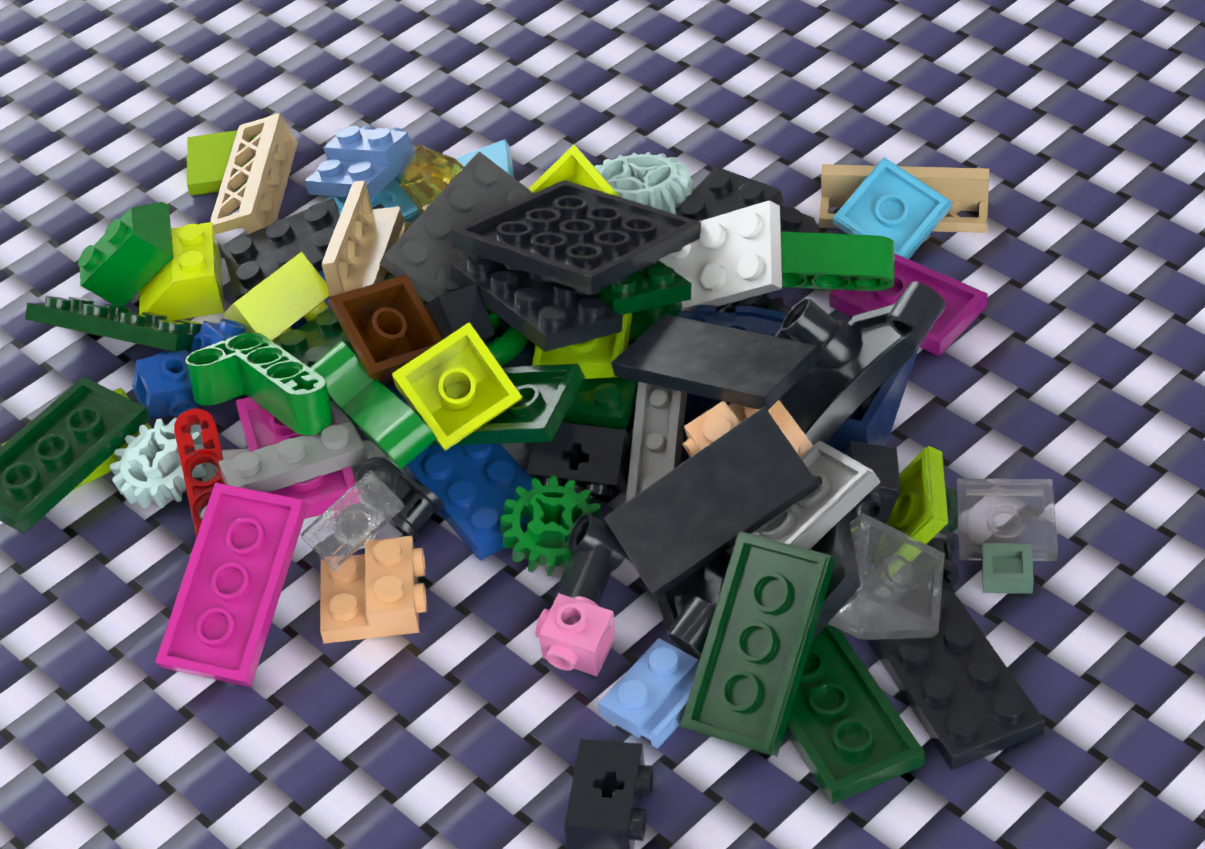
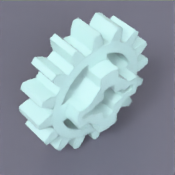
[110,418,207,509]

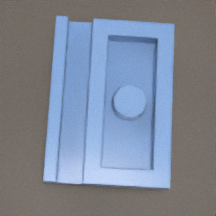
[598,638,699,749]

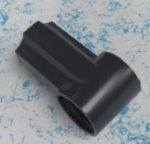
[553,512,627,606]

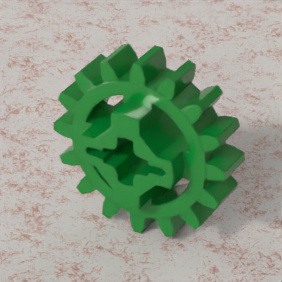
[500,476,601,576]

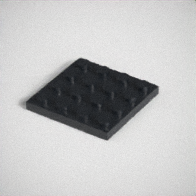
[452,180,701,295]

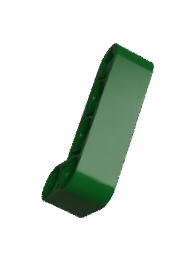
[743,232,895,300]
[185,332,334,435]
[310,340,437,470]

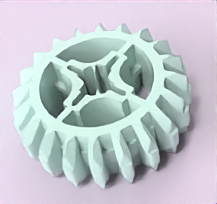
[594,152,694,214]

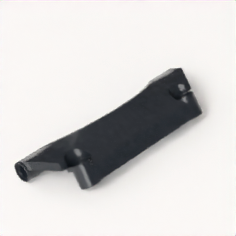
[625,282,946,659]

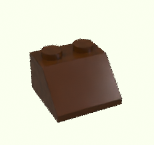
[328,274,443,387]

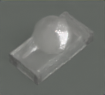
[300,470,404,571]

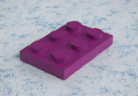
[829,254,988,356]

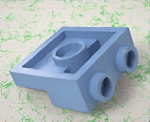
[305,126,416,199]

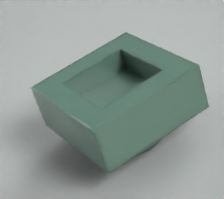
[981,543,1034,594]

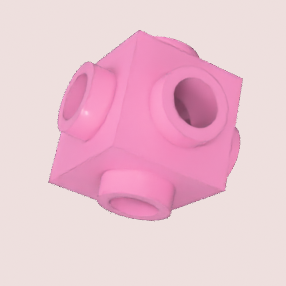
[535,593,616,677]

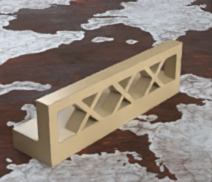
[210,113,298,235]
[819,164,989,233]
[322,181,404,297]

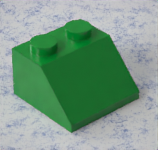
[78,202,174,307]

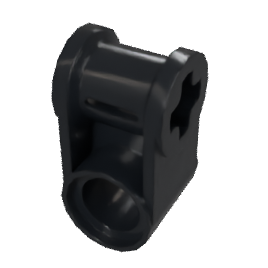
[356,457,445,542]

